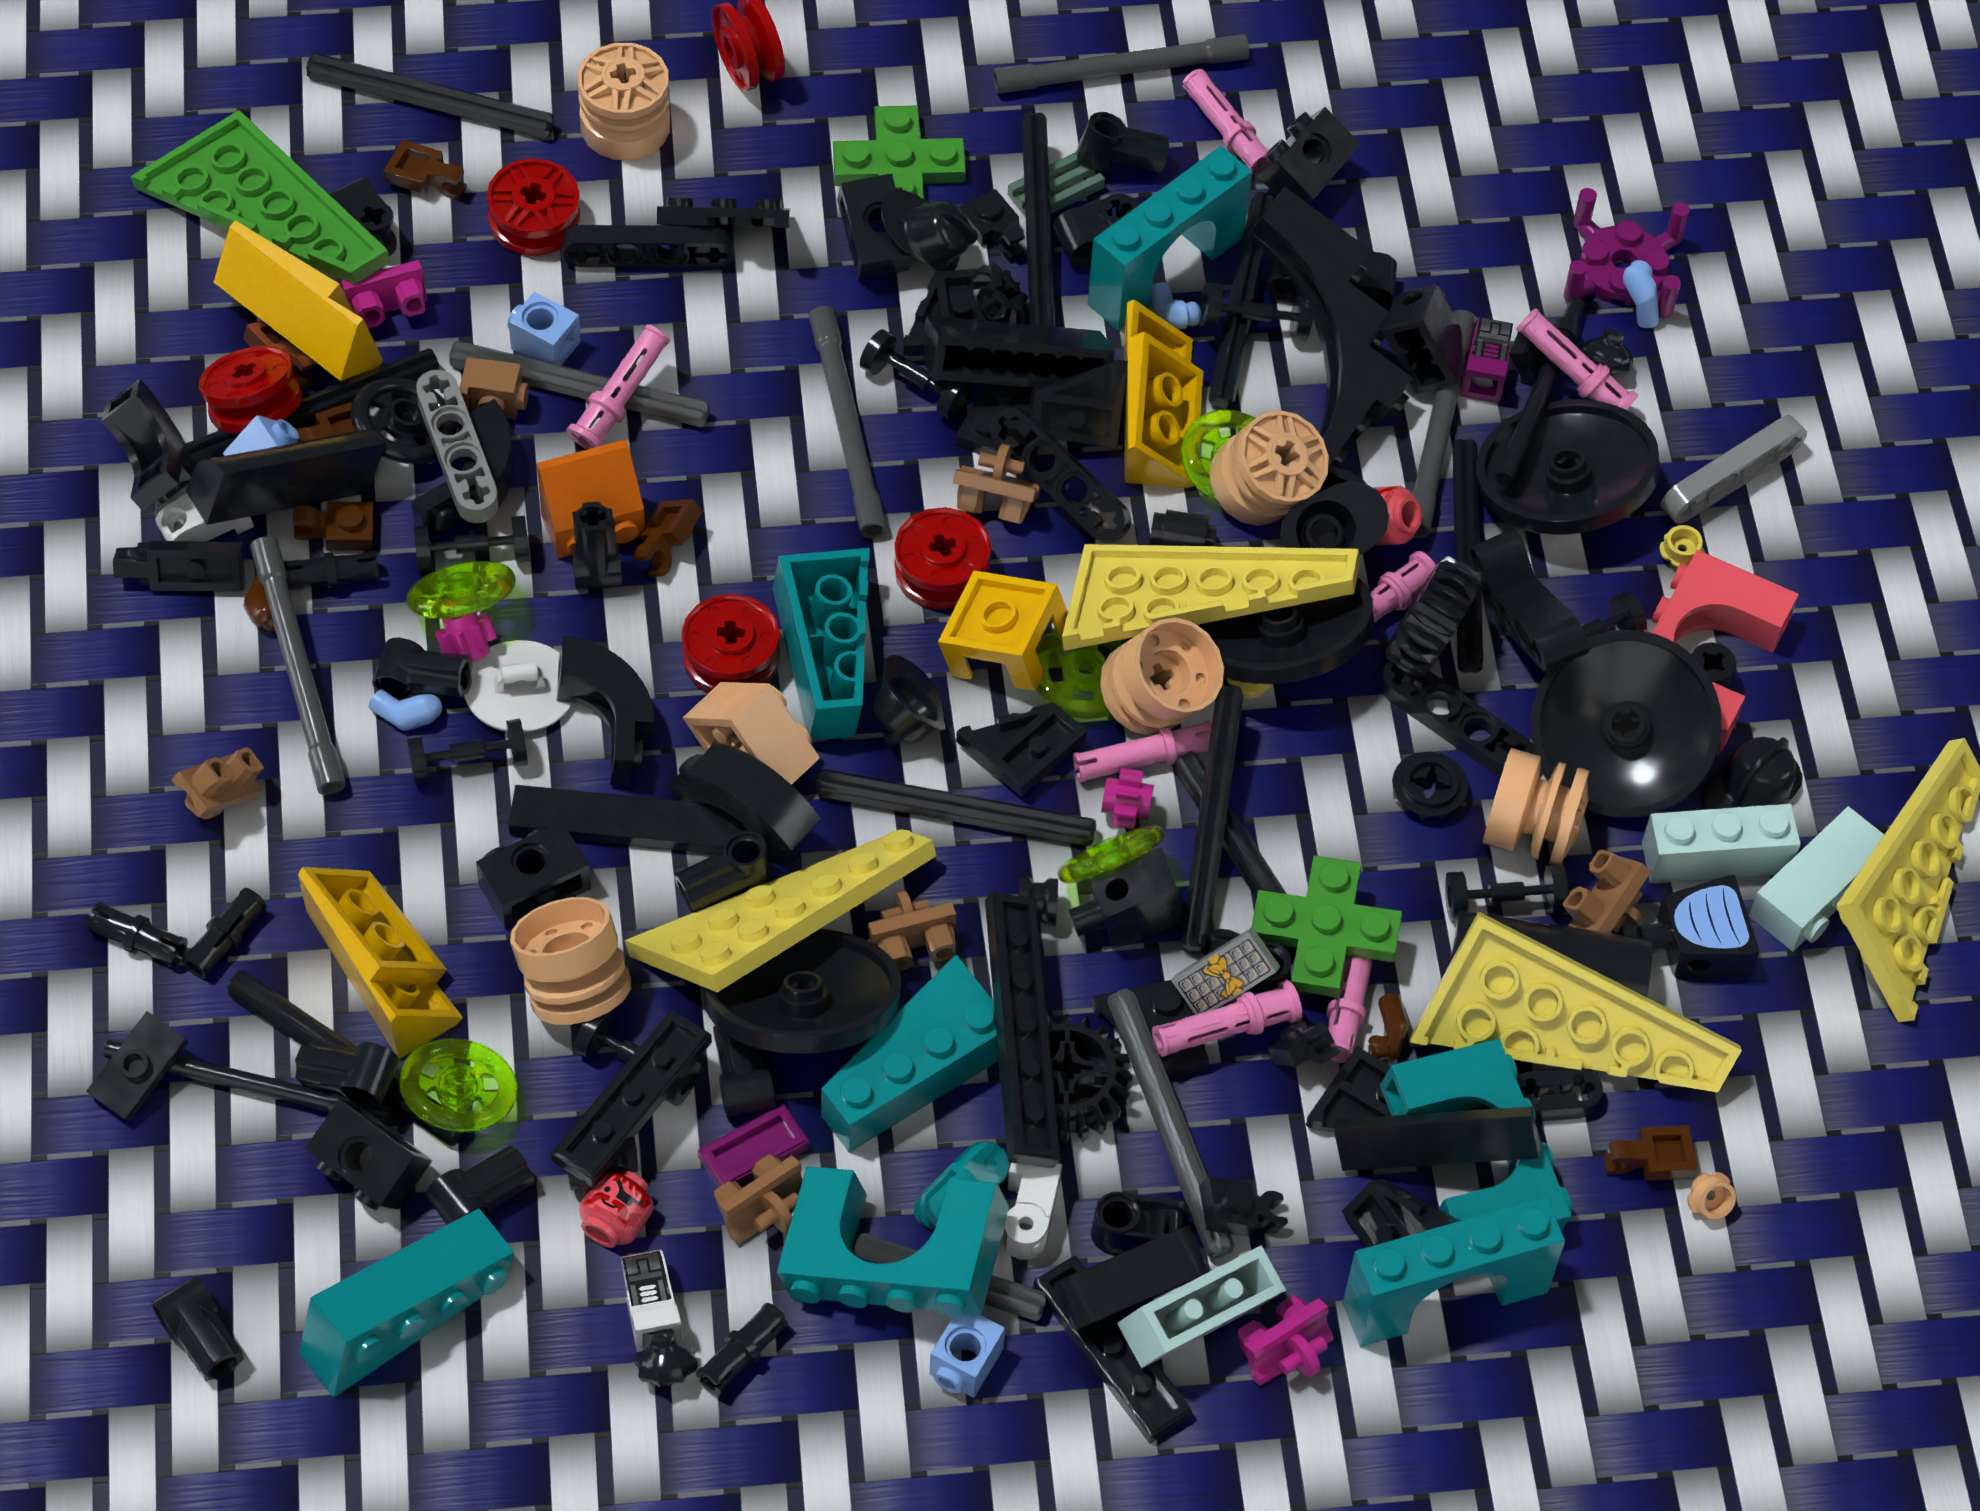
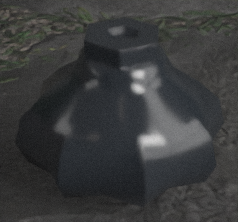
[1581,328,1633,375]
[635,1330,699,1387]

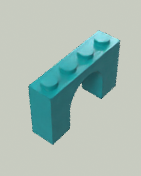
[1088,146,1252,331]
[1380,1039,1572,1231]
[777,1166,1009,1317]
[1342,1196,1565,1347]

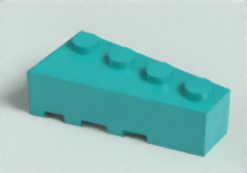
[772,548,870,741]
[821,955,999,1153]
[299,1208,514,1398]

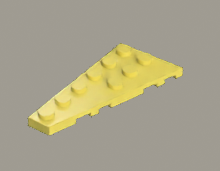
[1062,544,1360,651]
[1836,738,1980,1022]
[625,829,937,992]
[1409,911,1742,1092]

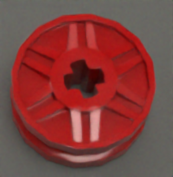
[711,0,785,91]
[487,158,580,256]
[199,346,302,433]
[894,507,991,610]
[681,593,780,693]

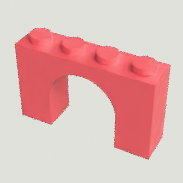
[1644,550,1799,756]

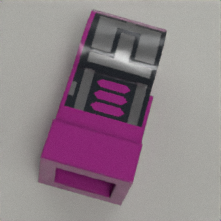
[1461,317,1513,403]

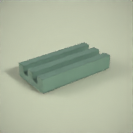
[1007,152,1105,217]

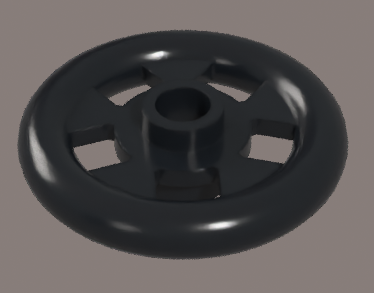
[351,378,458,464]

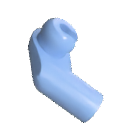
[1623,260,1659,328]
[1151,282,1201,329]
[369,690,442,731]

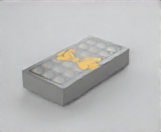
[1171,927,1280,1015]

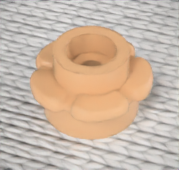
[1687,1172,1736,1220]

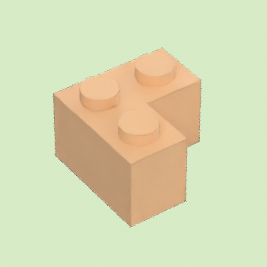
[682,682,820,785]

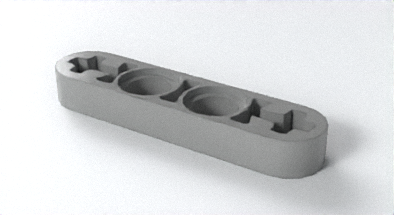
[416,370,498,523]
[1660,415,1807,524]

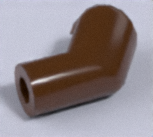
[243,574,276,632]
[1368,993,1409,1063]

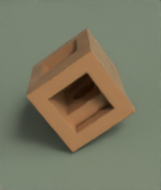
[459,357,529,420]

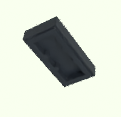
[86,1011,189,1122]

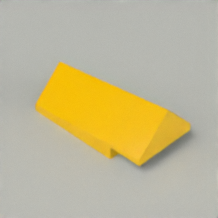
[213,220,383,381]
[1124,299,1204,488]
[298,867,463,1059]

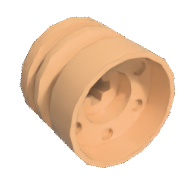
[578,43,670,160]
[1210,410,1329,526]
[1100,617,1224,736]
[1482,748,1589,865]
[510,897,631,1025]

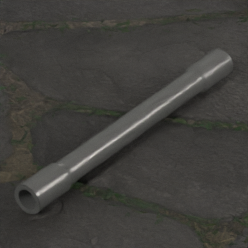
[993,34,1249,94]
[809,306,887,539]
[1412,310,1477,539]
[250,536,346,795]

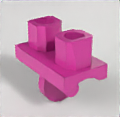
[341,260,427,328]
[1238,1295,1333,1386]

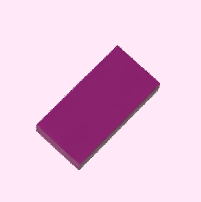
[698,1104,809,1188]

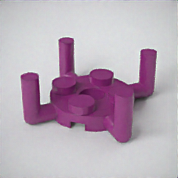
[1563,188,1690,318]

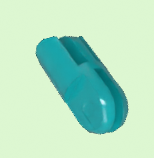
[913,1141,1010,1230]

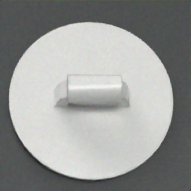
[464,640,573,733]

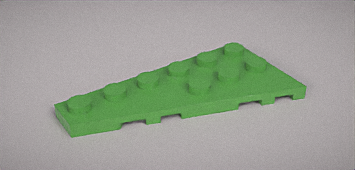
[130,110,391,285]

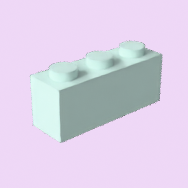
[1642,804,1801,884]
[1749,806,1884,952]
[1117,1245,1286,1368]

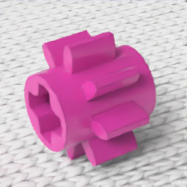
[435,606,497,662]
[1101,768,1154,830]

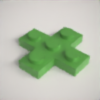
[833,105,966,199]
[1251,855,1402,998]

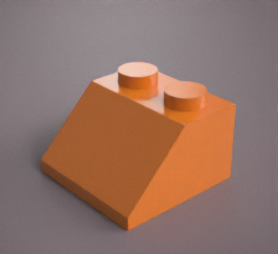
[537,439,645,559]

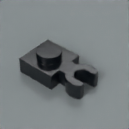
[1199,1177,1288,1236]

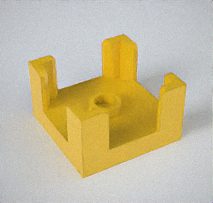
[938,570,1068,691]

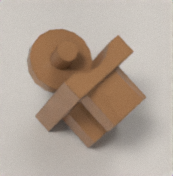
[953,443,1041,524]
[172,747,264,819]
[1563,849,1652,934]
[868,891,956,971]
[714,1154,803,1245]

